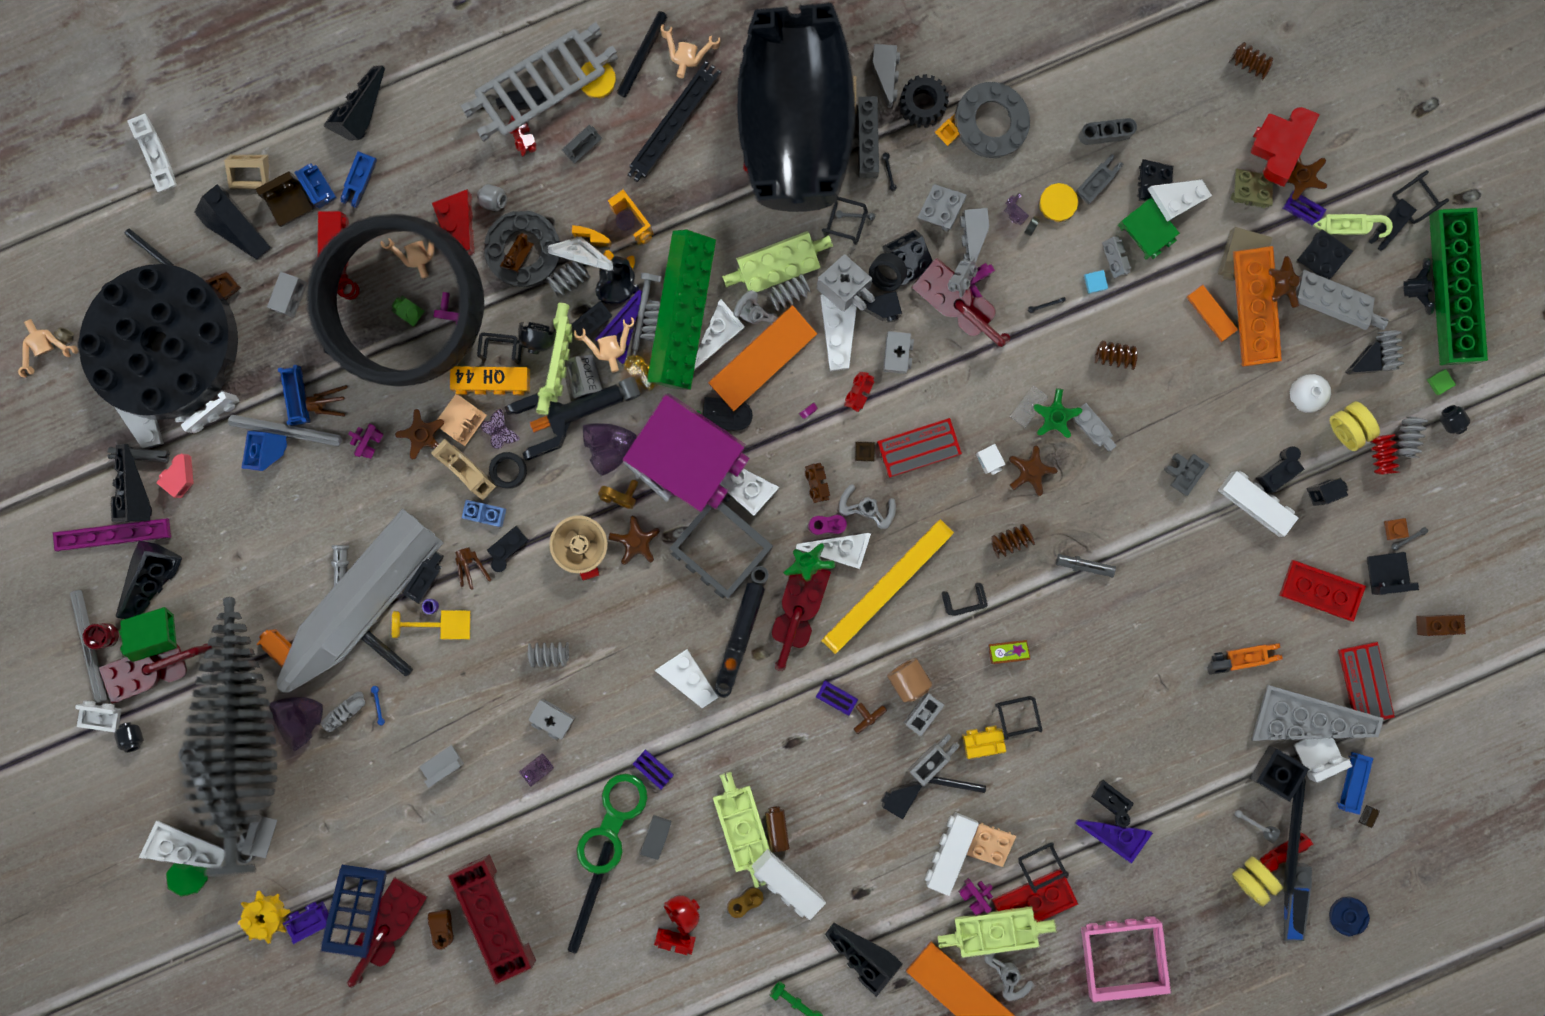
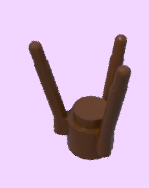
[306,385,348,416]
[455,547,491,590]

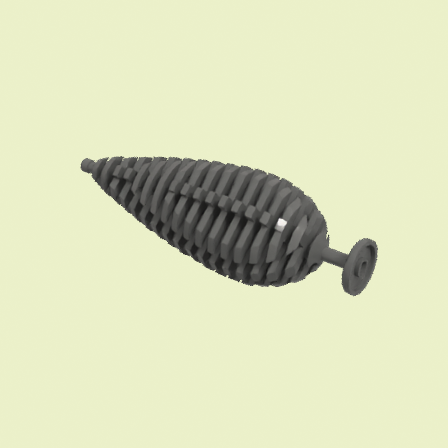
[182,597,277,876]

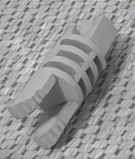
[321,692,365,732]

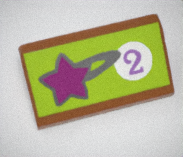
[988,640,1031,664]

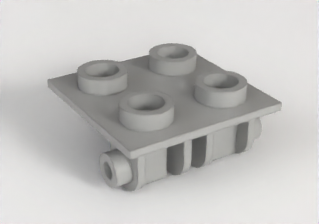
[918,184,967,232]

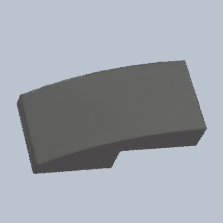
[640,815,672,860]

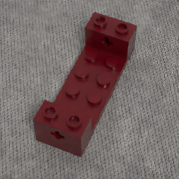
[448,854,536,985]

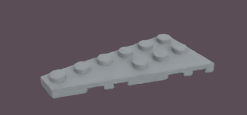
[1251,685,1384,741]

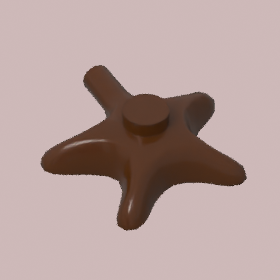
[1287,157,1327,200]
[1269,256,1301,308]
[395,409,444,460]
[1009,445,1058,496]
[608,516,660,565]

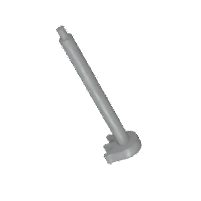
[632,273,662,355]

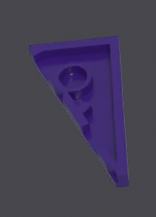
[595,290,642,364]
[1075,819,1153,864]

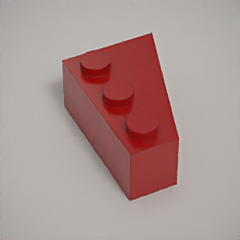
[432,189,474,255]

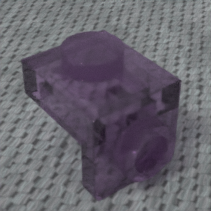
[1004,193,1029,225]
[519,753,554,787]

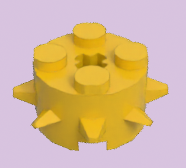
[237,890,290,944]

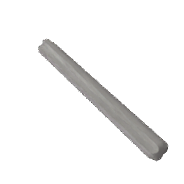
[228,415,342,446]
[70,590,107,703]

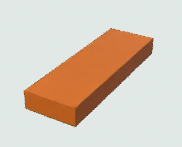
[1187,285,1238,342]

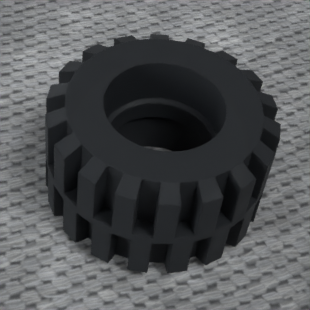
[899,74,949,128]

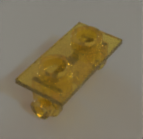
[623,355,655,391]

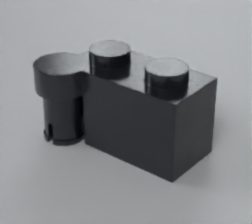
[1256,446,1305,493]

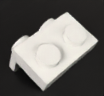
[75,701,122,732]

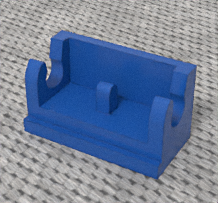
[294,163,337,209]

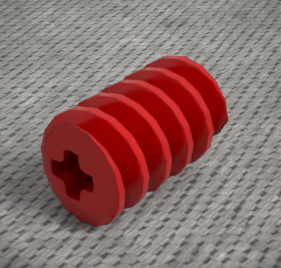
[1370,434,1400,475]

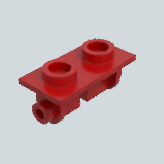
[508,115,537,157]
[844,372,875,412]
[654,928,696,956]

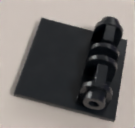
[1137,159,1174,201]
[1297,229,1353,280]

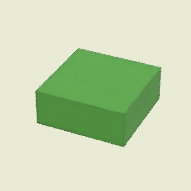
[1427,369,1456,396]

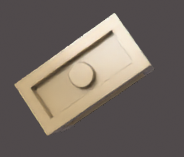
[224,155,269,189]

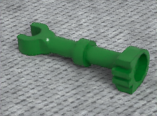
[769,981,823,1016]

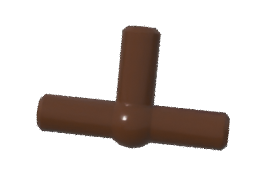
[853,703,887,734]

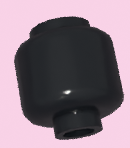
[1440,405,1470,434]
[114,722,144,753]

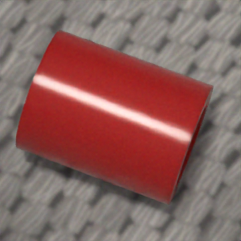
[580,567,600,581]

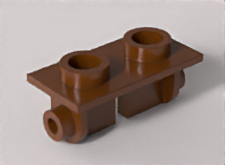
[500,233,534,272]
[805,463,831,504]

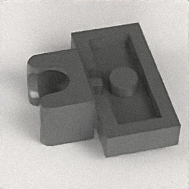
[1164,453,1209,496]

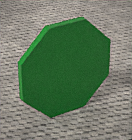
[166,863,208,897]

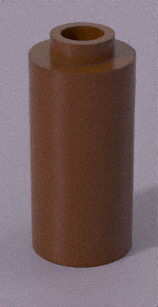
[765,806,790,852]

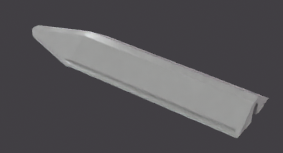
[277,508,444,693]

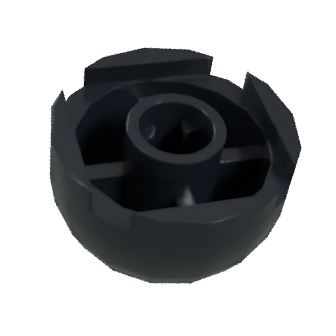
[518,322,557,355]

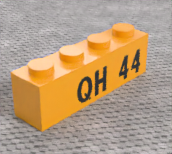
[450,366,530,396]

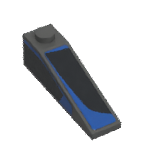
[1284,862,1312,941]

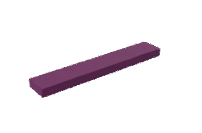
[53,518,171,551]

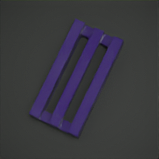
[1282,191,1327,226]
[815,680,858,716]
[633,749,674,790]

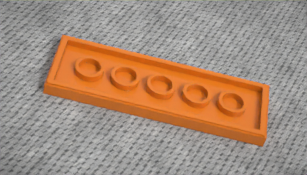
[1233,246,1282,366]
[708,305,817,411]
[906,941,1015,1016]

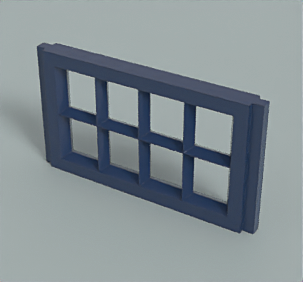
[320,864,387,958]

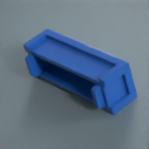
[278,365,311,426]
[1337,752,1373,815]

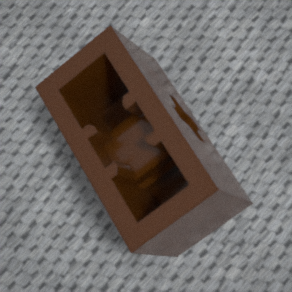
[1416,614,1466,636]

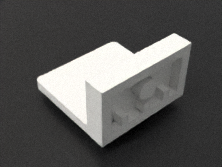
[1293,738,1352,782]

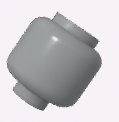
[477,184,507,212]

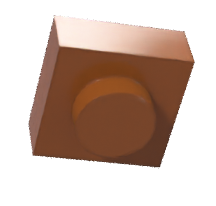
[1384,518,1409,540]

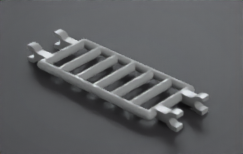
[461,22,618,142]

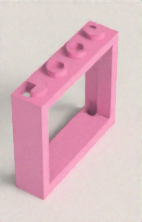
[1081,916,1171,1002]

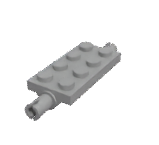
[1296,270,1389,330]

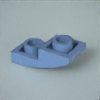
[462,500,506,527]

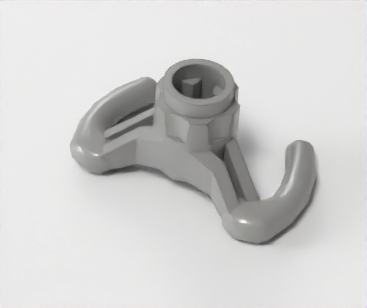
[733,290,778,336]
[839,484,896,529]
[984,953,1034,1001]

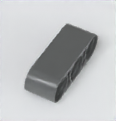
[1078,118,1137,145]

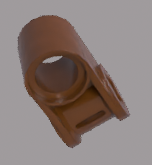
[428,909,454,950]

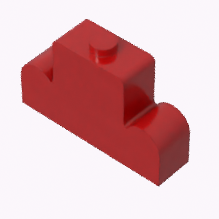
[1250,107,1320,187]

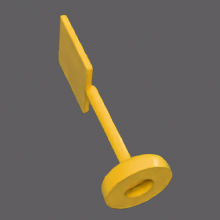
[392,610,470,639]

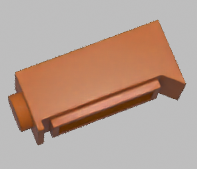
[257,629,292,667]

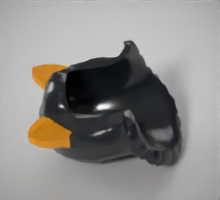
[595,250,639,305]

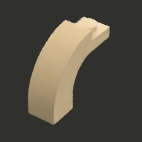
[431,439,496,500]

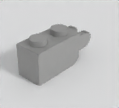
[908,734,960,786]

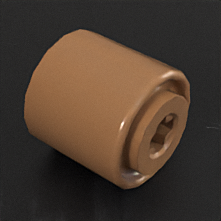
[887,658,932,702]

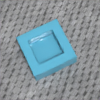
[1084,270,1108,294]

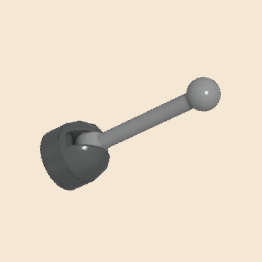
[1235,810,1281,844]

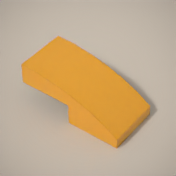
[935,114,960,146]
[572,225,612,247]

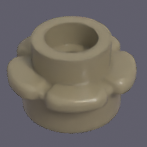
[54,327,74,344]

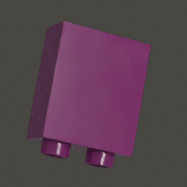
[623,393,750,512]

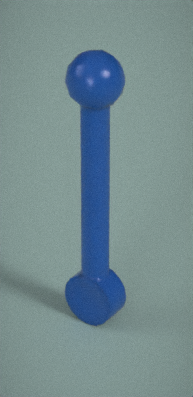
[371,686,385,726]

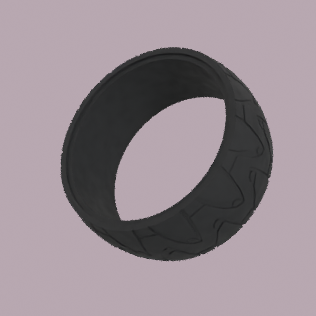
[307,214,484,387]

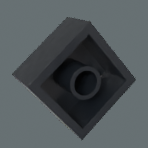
[1249,746,1310,802]

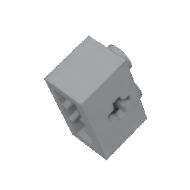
[883,331,914,374]
[903,692,944,736]
[528,698,575,740]

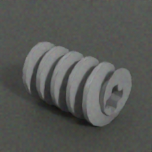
[547,260,591,297]
[768,274,811,311]
[640,300,660,342]
[1376,330,1404,371]
[1396,417,1428,458]
[528,642,569,667]

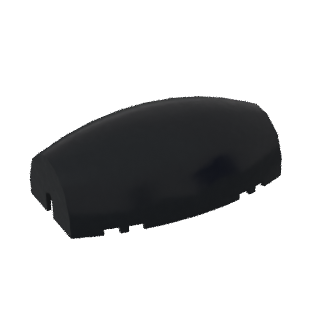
[737,2,855,212]

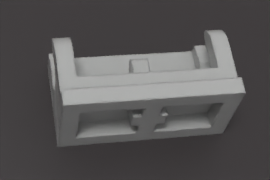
[267,272,307,318]

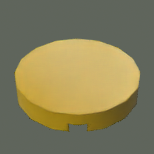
[578,61,616,98]
[1039,183,1078,222]

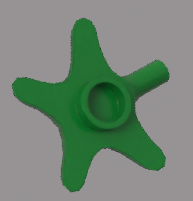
[1033,388,1082,438]
[784,543,835,581]

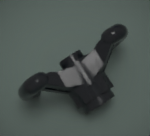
[1403,258,1434,315]

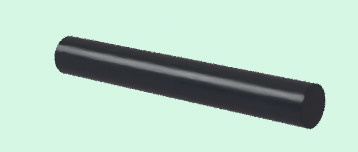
[124,228,174,266]
[928,776,986,793]

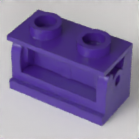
[283,901,329,944]

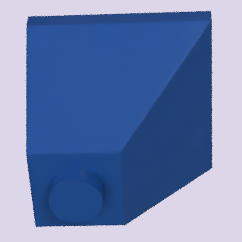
[242,431,287,471]

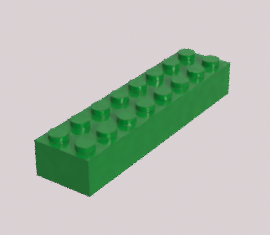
[1429,208,1488,366]
[647,229,716,390]

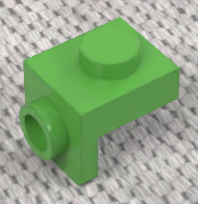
[391,296,424,326]

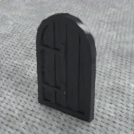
[703,397,753,431]

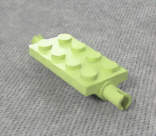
[722,231,833,292]
[536,303,574,415]
[713,772,770,888]
[938,906,1056,958]

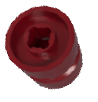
[83,623,119,649]

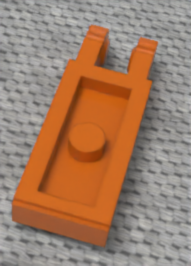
[1226,643,1283,671]

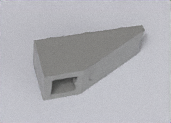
[872,44,900,108]
[960,208,989,263]

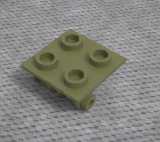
[1231,169,1273,209]

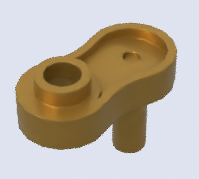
[598,479,638,509]
[727,887,764,918]

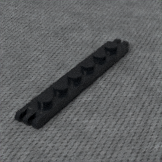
[628,60,722,182]

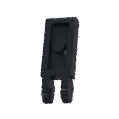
[1368,198,1417,251]

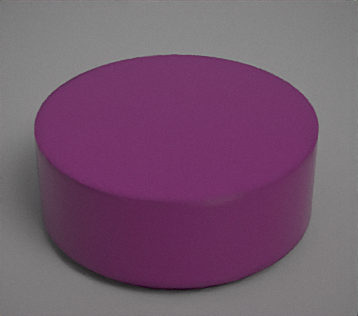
[799,402,818,419]

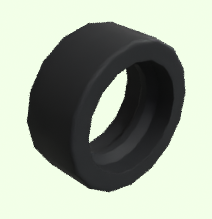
[869,253,907,291]
[489,452,527,489]

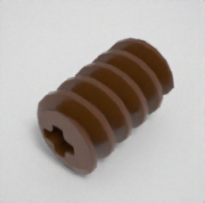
[1229,42,1273,81]
[1095,340,1137,370]
[991,524,1035,559]

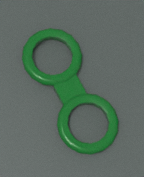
[576,773,648,874]

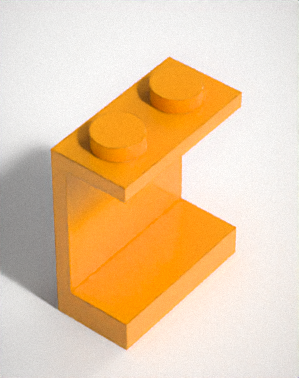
[608,190,654,245]

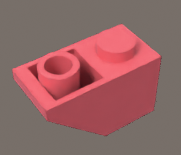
[157,453,194,498]

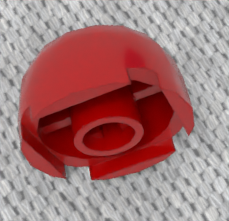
[664,895,700,936]

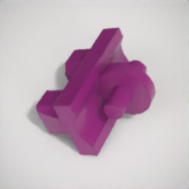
[348,423,383,459]
[958,878,993,916]

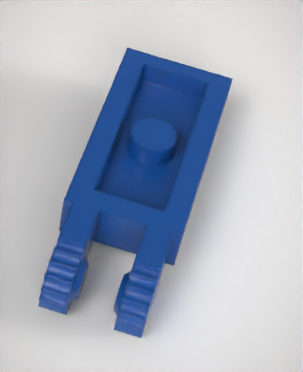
[340,151,377,208]

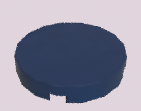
[1329,896,1370,937]

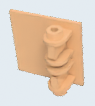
[437,394,487,446]
[966,823,1016,867]

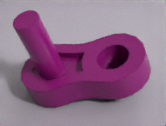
[970,263,995,298]
[433,292,459,325]
[808,515,847,535]

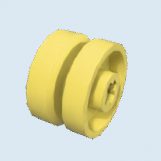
[1330,401,1380,451]
[1232,856,1283,907]

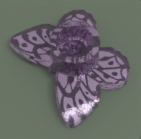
[481,409,520,449]

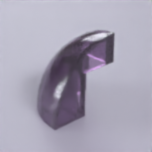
[583,423,637,476]
[269,697,323,752]

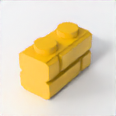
[962,725,1006,759]

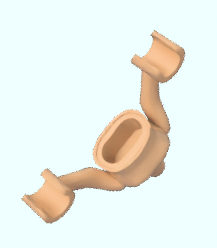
[661,25,720,78]
[381,222,440,279]
[574,317,634,372]
[18,319,78,377]

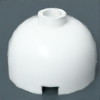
[1290,374,1331,413]

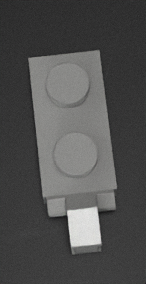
[1072,403,1116,452]

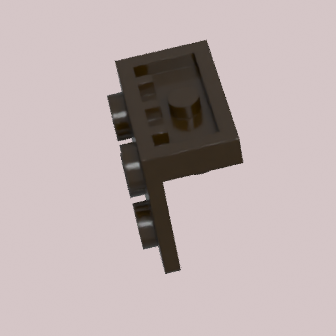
[255,171,313,227]

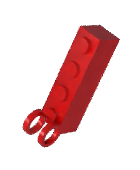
[318,211,360,300]

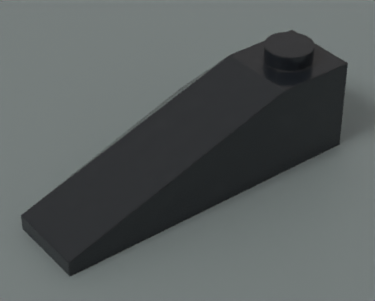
[323,65,385,140]
[194,184,271,260]
[111,444,152,522]
[116,540,182,619]
[825,923,903,997]

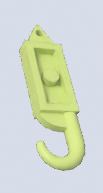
[1313,214,1393,238]

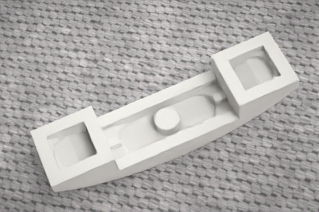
[127,114,177,193]

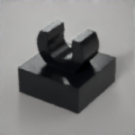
[1207,652,1232,675]

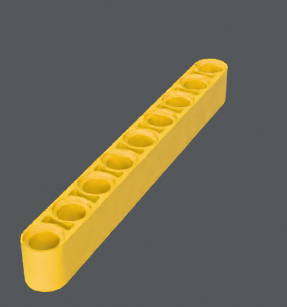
[821,519,954,654]

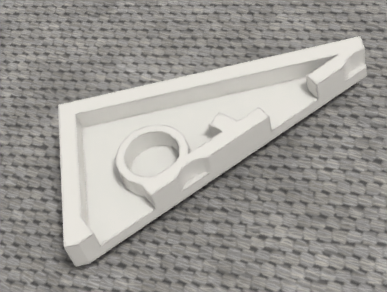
[548,237,613,271]
[694,299,745,371]
[796,533,871,569]

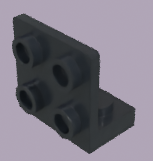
[882,229,933,285]
[1367,552,1419,595]

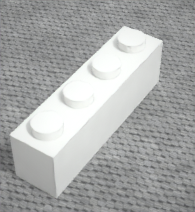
[1217,471,1298,537]
[925,812,979,896]
[752,849,826,920]

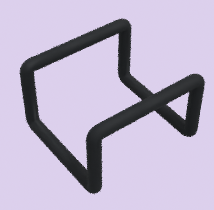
[1392,170,1449,224]
[822,197,868,245]
[477,332,522,364]
[942,583,988,616]
[995,696,1043,740]
[1018,842,1069,893]

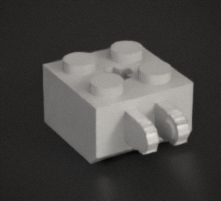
[816,254,875,311]

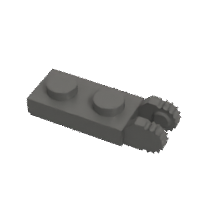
[1075,154,1124,205]

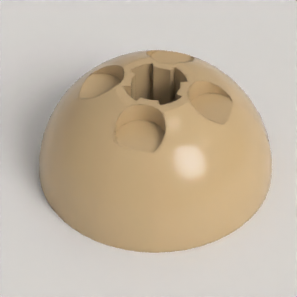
[550,516,607,573]

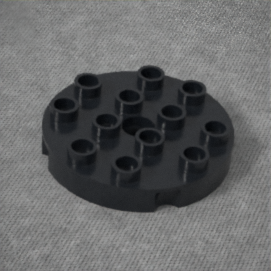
[78,264,238,420]

